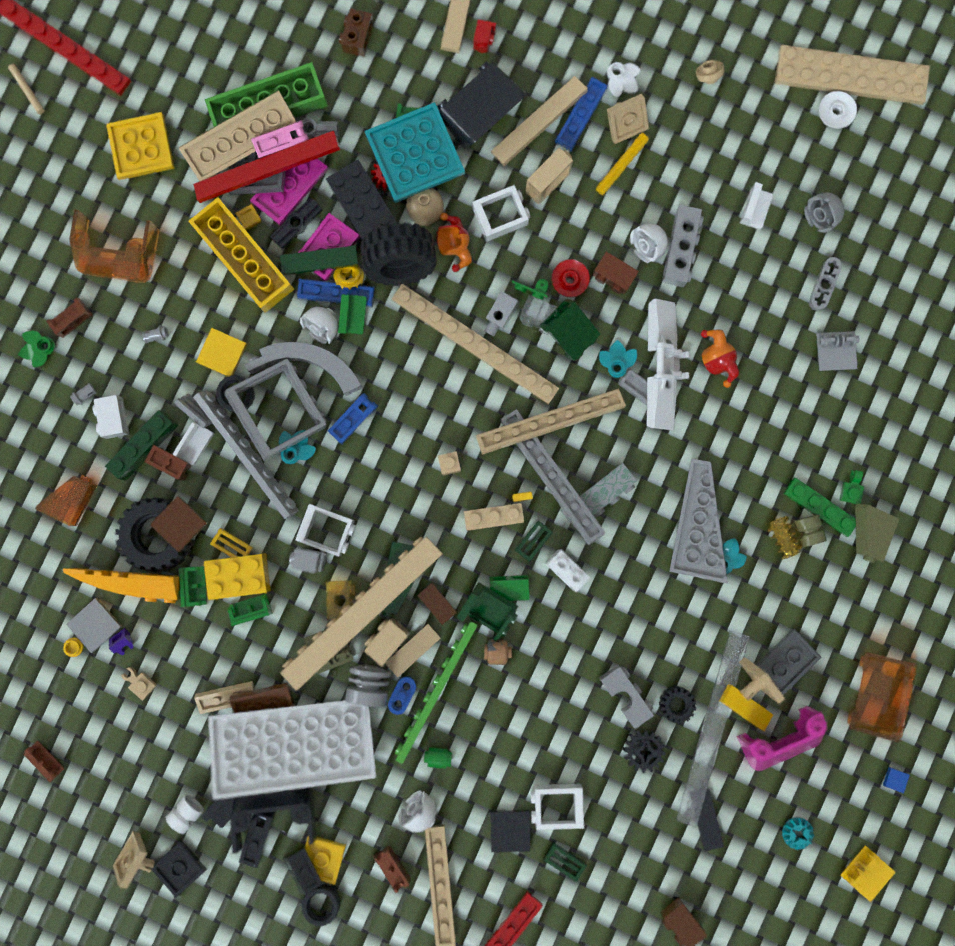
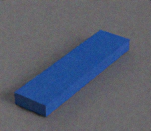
[555,77,608,151]
[297,279,375,307]

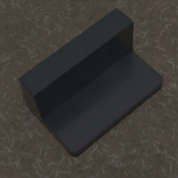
[201,797,234,828]
[283,848,322,895]

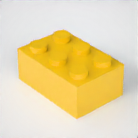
[204,553,271,600]

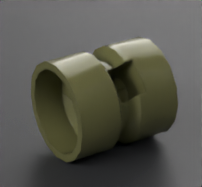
[794,514,827,547]

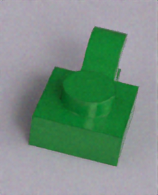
[839,470,865,504]

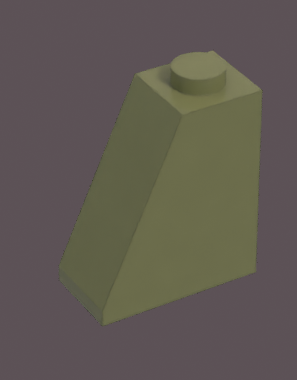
[855,504,899,563]

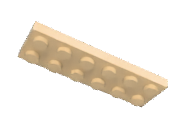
[179,90,297,181]

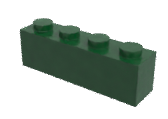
[105,410,179,481]

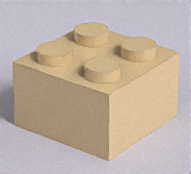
[364,618,410,666]

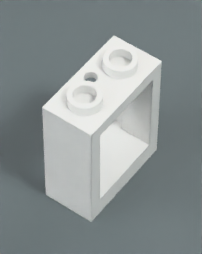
[472,185,530,242]
[295,504,356,556]
[545,550,590,592]
[531,784,584,830]

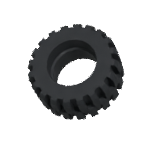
[361,222,437,286]
[115,497,196,572]

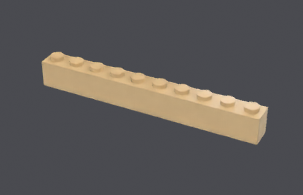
[281,537,443,691]

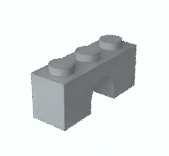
[289,548,327,573]
[599,665,654,729]

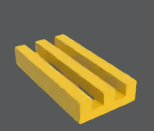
[210,528,254,558]

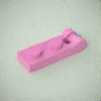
[251,120,309,158]

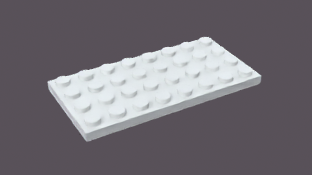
[209,700,376,800]

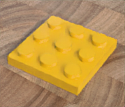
[106,112,174,180]

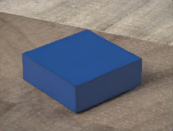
[883,767,910,793]

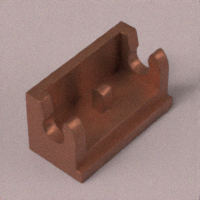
[46,297,93,338]
[145,445,191,481]
[373,845,411,893]

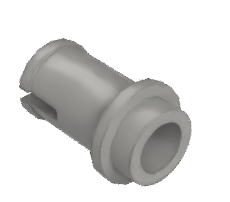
[142,325,169,343]
[70,383,97,405]

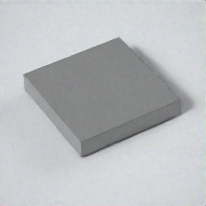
[66,598,123,653]

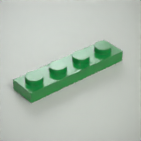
[783,478,856,537]

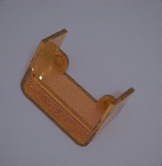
[69,209,159,283]

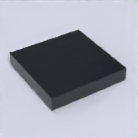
[490,810,531,852]
[150,840,207,898]

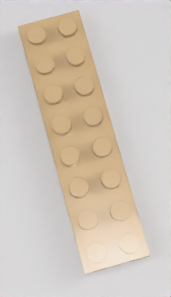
[775,45,930,105]

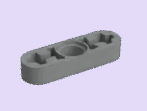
[809,257,842,311]

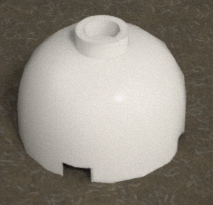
[630,223,668,263]
[300,307,339,344]
[398,790,436,832]

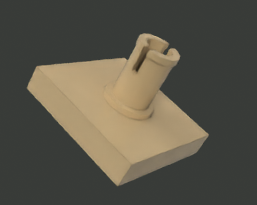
[607,94,649,144]
[739,657,785,704]
[113,831,154,889]

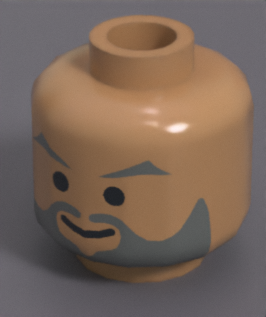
[484,639,512,665]

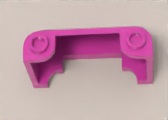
[736,706,827,771]

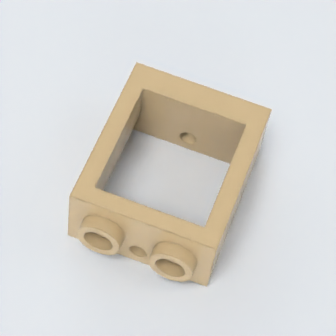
[525,147,573,205]

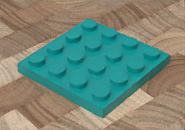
[365,102,465,203]

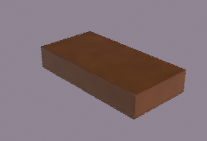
[417,583,457,625]

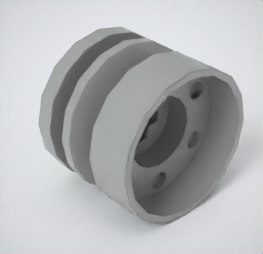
[345,665,391,707]

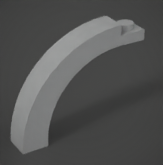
[245,342,363,396]

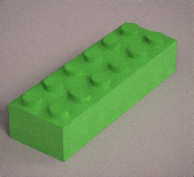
[204,62,327,127]

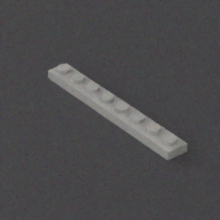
[193,390,299,519]
[501,409,605,545]

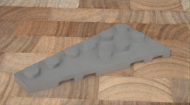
[669,459,728,584]

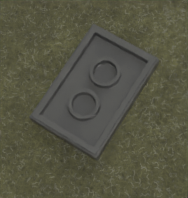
[756,629,822,695]

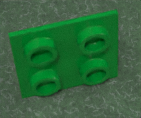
[512,279,549,301]

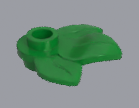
[18,331,55,368]

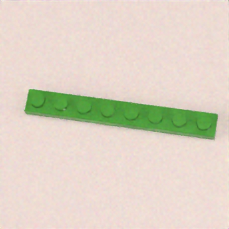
[395,620,478,764]

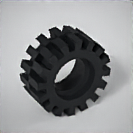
[659,686,696,723]

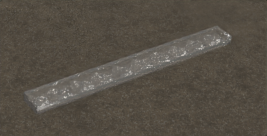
[676,631,750,827]

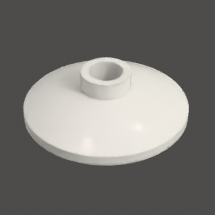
[819,91,857,129]

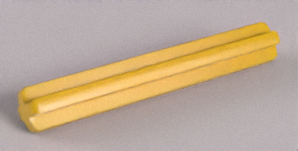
[596,133,649,195]

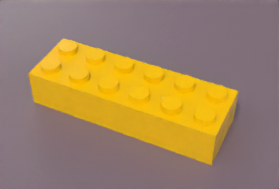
[189,197,294,313]

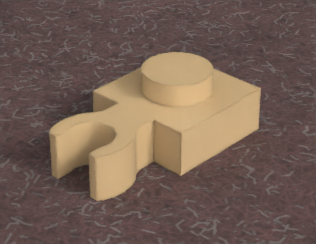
[121,667,157,701]

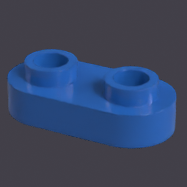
[388,676,416,715]

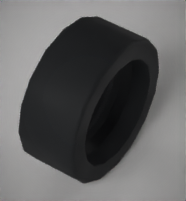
[216,375,255,412]
[302,884,340,926]

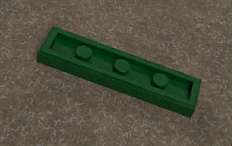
[280,245,359,276]

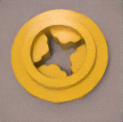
[334,266,364,290]

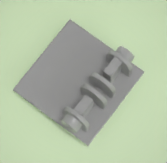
[816,331,860,371]

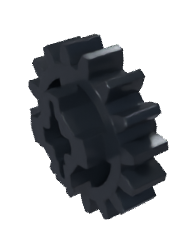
[623,729,666,773]

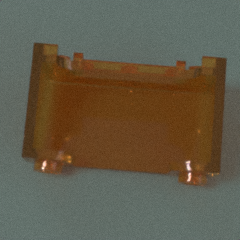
[847,652,917,743]

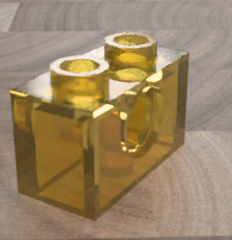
[326,580,355,621]

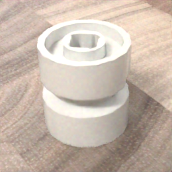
[166,795,204,834]

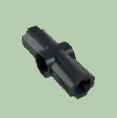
[270,198,323,249]

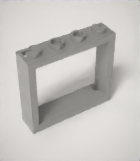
[225,359,327,461]

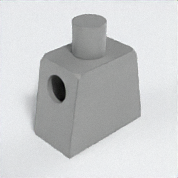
[484,291,520,336]

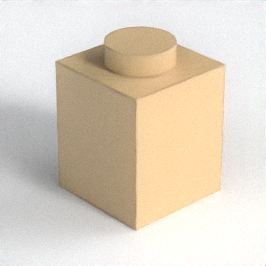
[438,451,461,476]

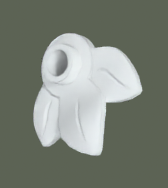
[607,62,641,97]

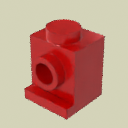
[473,19,496,53]

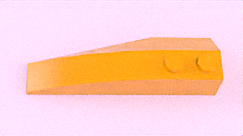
[63,568,181,603]

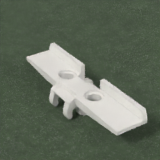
[647,299,690,430]

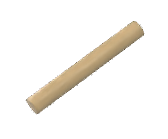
[8,64,45,114]

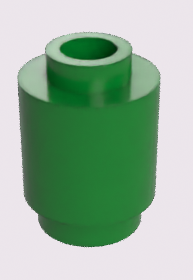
[424,747,452,769]

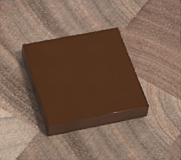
[150,496,207,552]

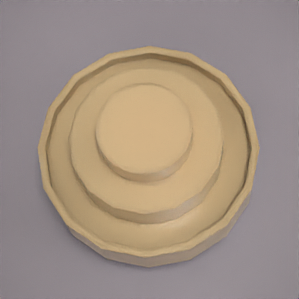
[696,60,725,84]

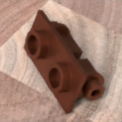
[24,741,65,782]

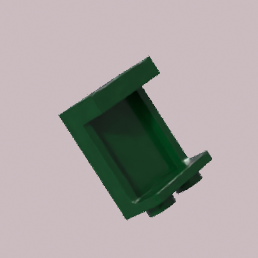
[539,299,601,361]
[457,582,518,641]

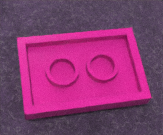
[299,213,360,281]

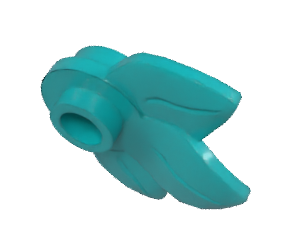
[599,340,637,378]
[279,430,316,464]
[722,538,747,574]

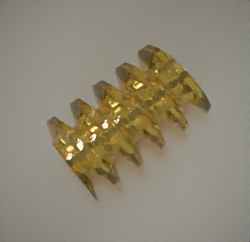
[765,516,803,560]

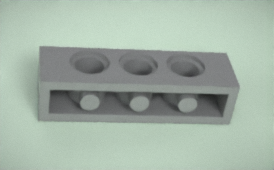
[661,205,704,287]

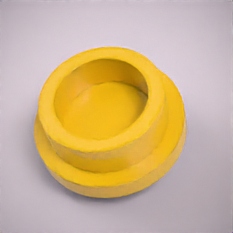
[63,638,84,657]

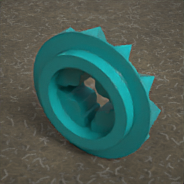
[782,817,814,850]

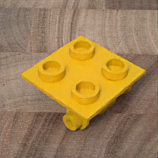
[840,846,896,902]

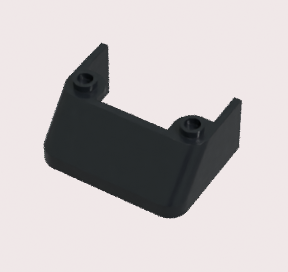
[230,787,317,854]

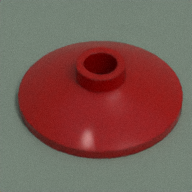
[552,259,590,297]

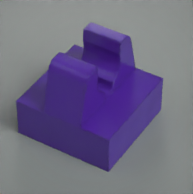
[109,628,134,655]

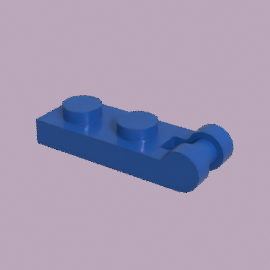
[328,393,378,444]

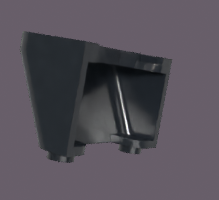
[437,61,526,149]

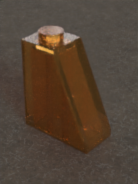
[35,475,97,526]

